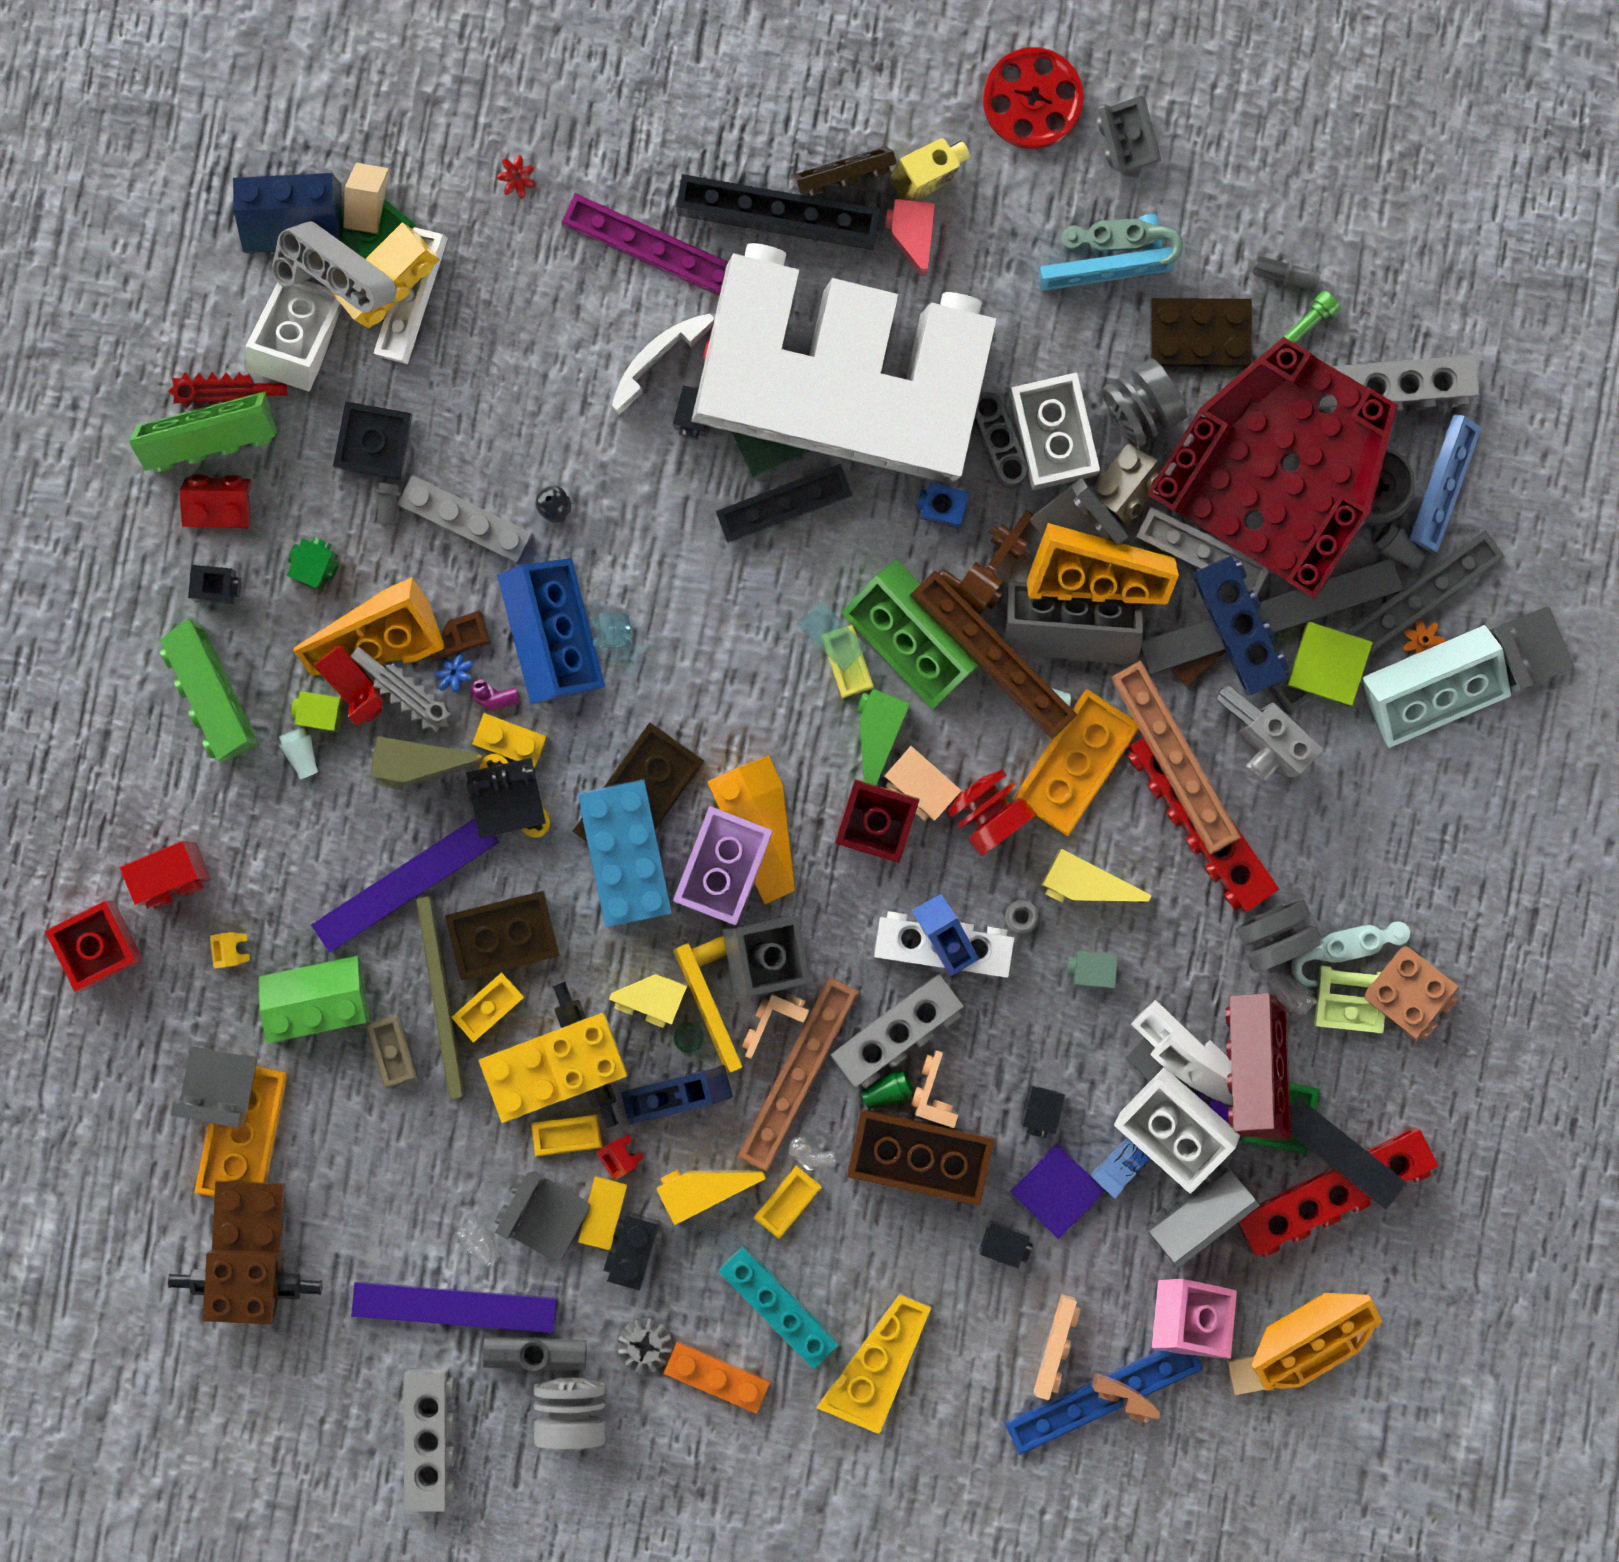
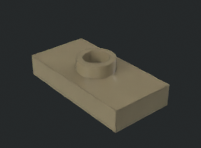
[365,1014,418,1089]

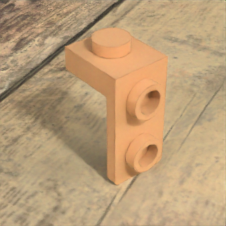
[742,993,809,1059]

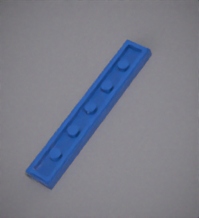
[1004,1350,1203,1455]

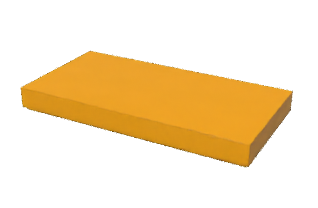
[1012,688,1139,837]
[194,1066,288,1197]

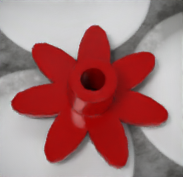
[496,155,536,199]

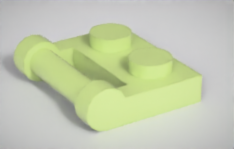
[1314,966,1385,1033]

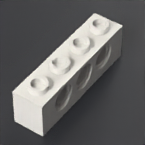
[874,911,1014,978]

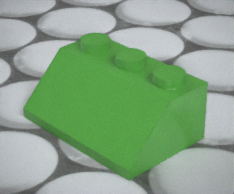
[259,956,372,1044]

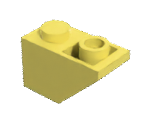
[609,974,688,1028]

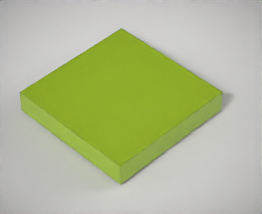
[1287,621,1373,707]

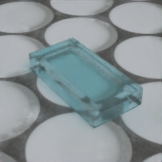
[797,600,868,672]

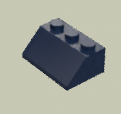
[233,173,342,253]

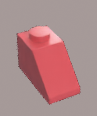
[885,199,935,276]

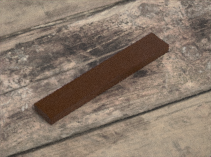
[910,571,1077,739]

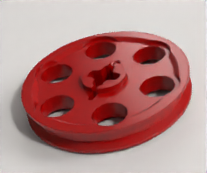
[983,47,1083,149]

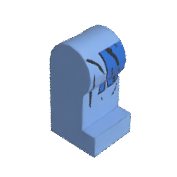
[1089,1138,1150,1199]

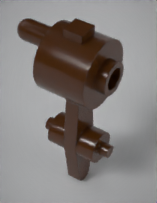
[938,510,1033,615]

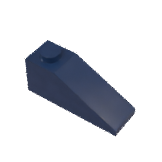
[621,1065,733,1125]

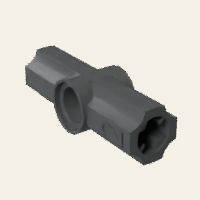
[482,1336,587,1371]

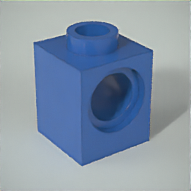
[916,482,969,529]

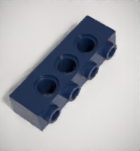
[1191,555,1289,695]

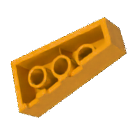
[1026,523,1179,605]

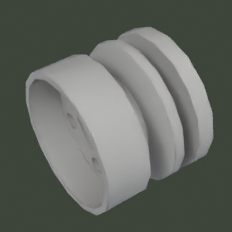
[534,1377,606,1449]

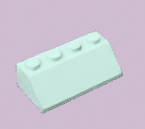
[1362,625,1511,748]

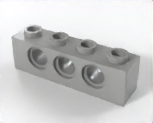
[831,973,964,1088]
[404,1369,455,1512]

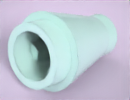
[279,727,318,779]

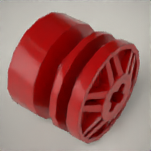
[946,769,1037,856]

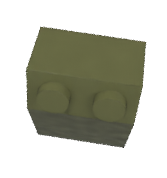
[370,736,484,790]

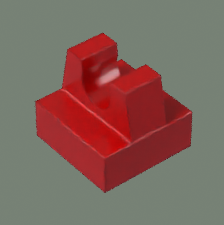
[596,1135,644,1181]

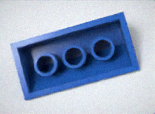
[497,558,605,705]

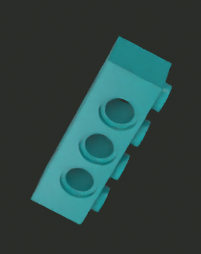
[718,1244,838,1370]

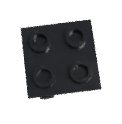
[466,758,546,838]

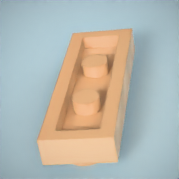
[1034,1294,1080,1400]

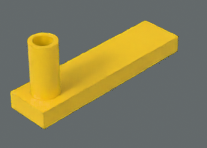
[673,936,742,1073]

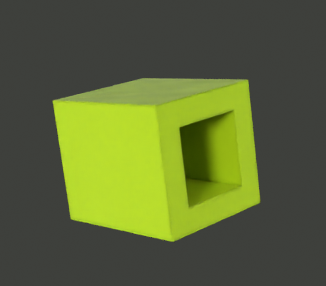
[291,691,345,733]

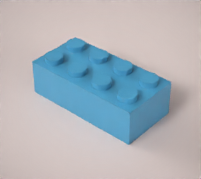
[578,779,672,927]

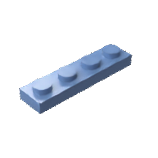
[1409,414,1482,552]

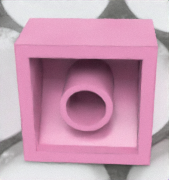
[1152,1279,1237,1358]

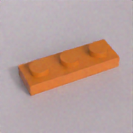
[663,1341,770,1414]

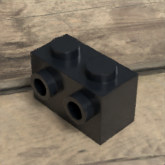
[603,1212,661,1291]

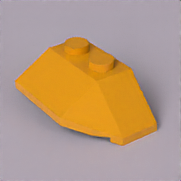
[1251,1293,1383,1391]

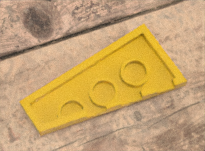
[817,1293,931,1434]

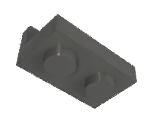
[1097,95,1162,174]

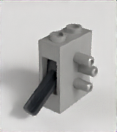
[1216,686,1324,781]

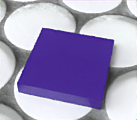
[1010,1143,1105,1239]

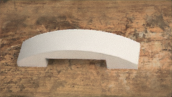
[612,314,714,415]

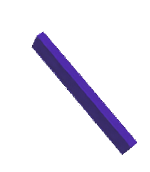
[311,818,499,953]
[351,1281,557,1333]

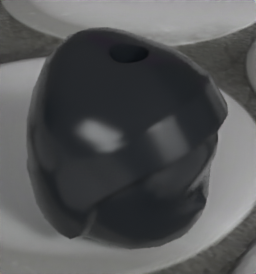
[535,485,571,523]

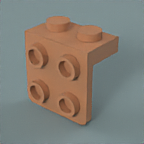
[1365,947,1459,1043]

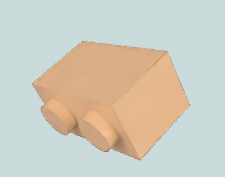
[883,746,962,822]

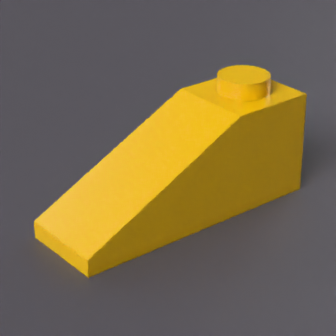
[656,1169,766,1225]

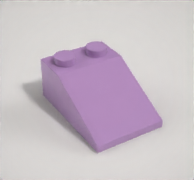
[673,806,773,925]

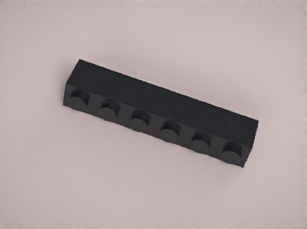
[676,174,880,251]

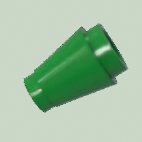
[861,1070,914,1110]

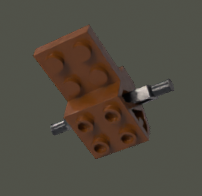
[168,1180,323,1324]

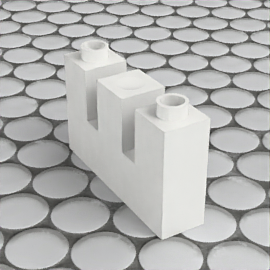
[691,243,996,484]

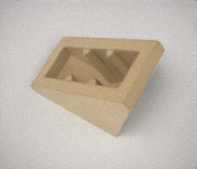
[344,163,390,235]

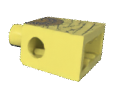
[889,138,970,201]

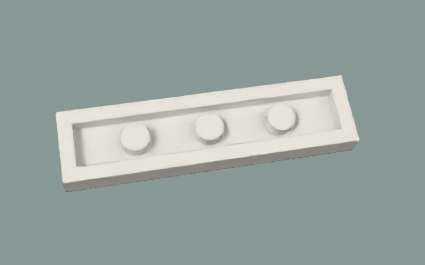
[373,228,448,364]

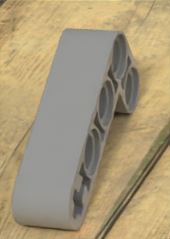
[272,221,396,312]

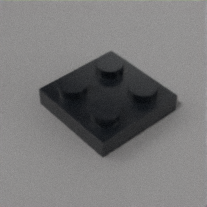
[333,401,413,480]

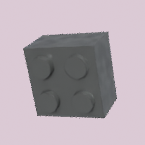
[722,916,810,997]

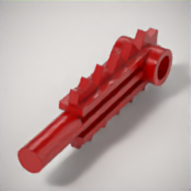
[168,371,288,409]

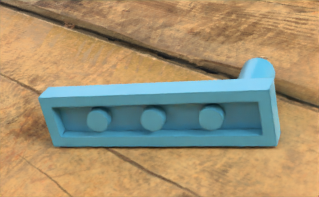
[1039,214,1174,291]

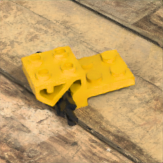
[478,981,628,1129]

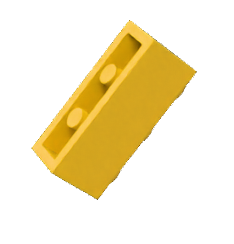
[332,222,440,329]

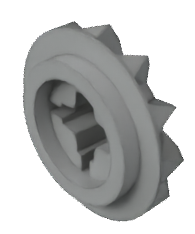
[618,1318,672,1373]

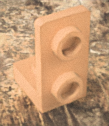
[911,1050,958,1128]

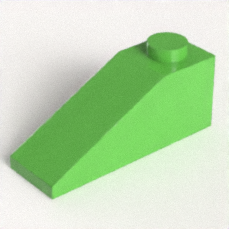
[856,688,910,785]

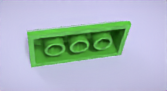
[129,391,277,473]
[841,559,979,709]
[160,619,260,763]

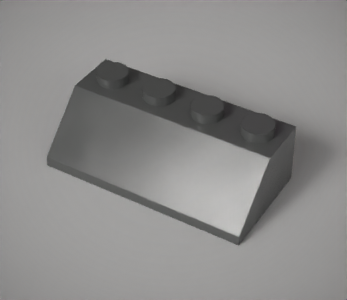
[1004,581,1143,664]

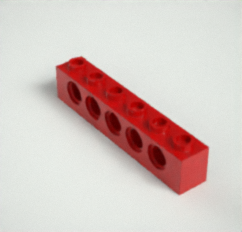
[1127,737,1280,912]
[1237,1127,1438,1258]

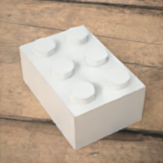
[1009,372,1100,491]
[1114,1067,1240,1194]

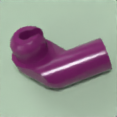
[471,680,521,711]

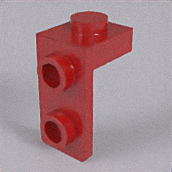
[315,645,383,726]

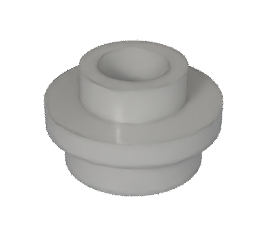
[1005,900,1039,934]

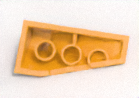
[708,755,795,905]

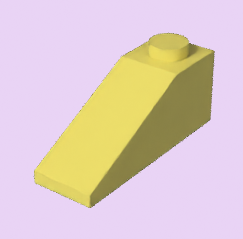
[1041,849,1152,903]

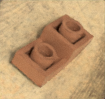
[1092,1373,1160,1423]

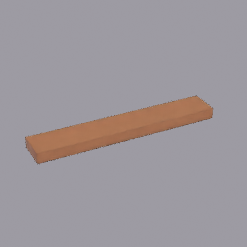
[1110,661,1241,854]
[737,976,859,1172]

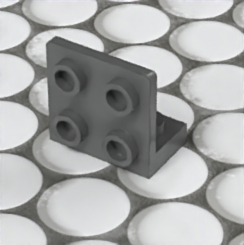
[1030,477,1128,545]
[1489,607,1574,693]
[171,1047,257,1128]

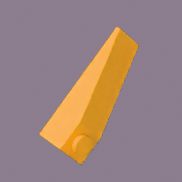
[293,577,444,676]

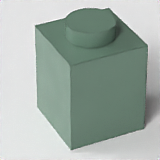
[1067,950,1118,988]

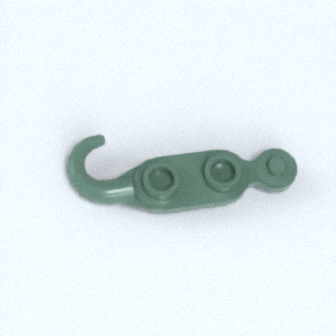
[1062,219,1183,265]

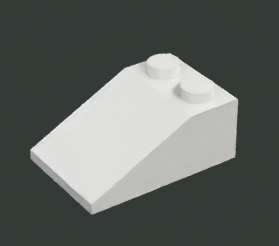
[246,280,342,391]

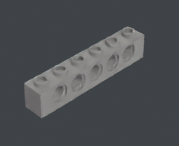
[1319,355,1479,414]

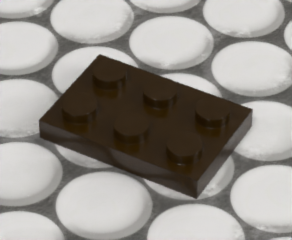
[791,146,897,197]
[1150,298,1252,367]
[445,891,560,981]

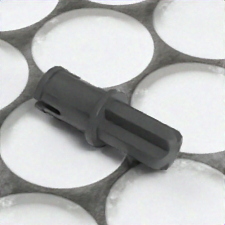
[1253,255,1321,292]

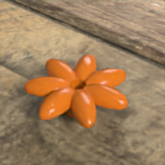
[1403,619,1446,654]

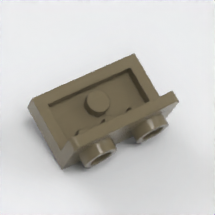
[1092,442,1162,526]

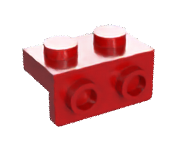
[179,474,252,529]

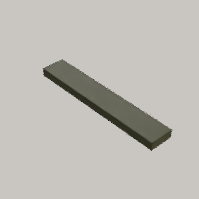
[416,896,466,1099]

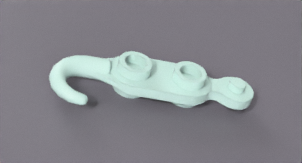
[1291,922,1410,987]

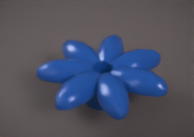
[435,653,474,693]

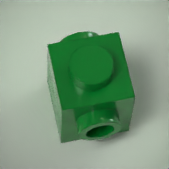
[286,537,339,592]

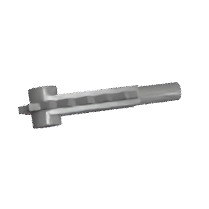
[350,647,451,733]

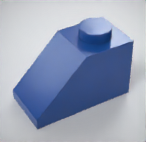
[912,893,979,977]

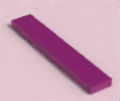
[561,193,728,296]

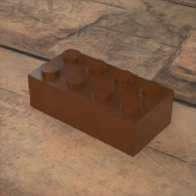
[847,1108,995,1206]

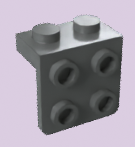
[495,1171,590,1262]

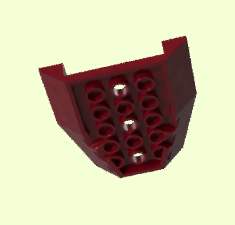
[1147,337,1398,599]

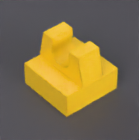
[210,932,250,969]

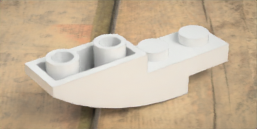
[1131,1000,1233,1106]

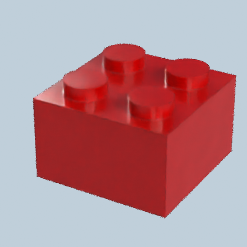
[119,841,211,909]
[44,900,144,992]

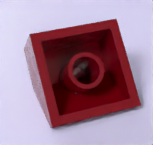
[835,779,920,863]

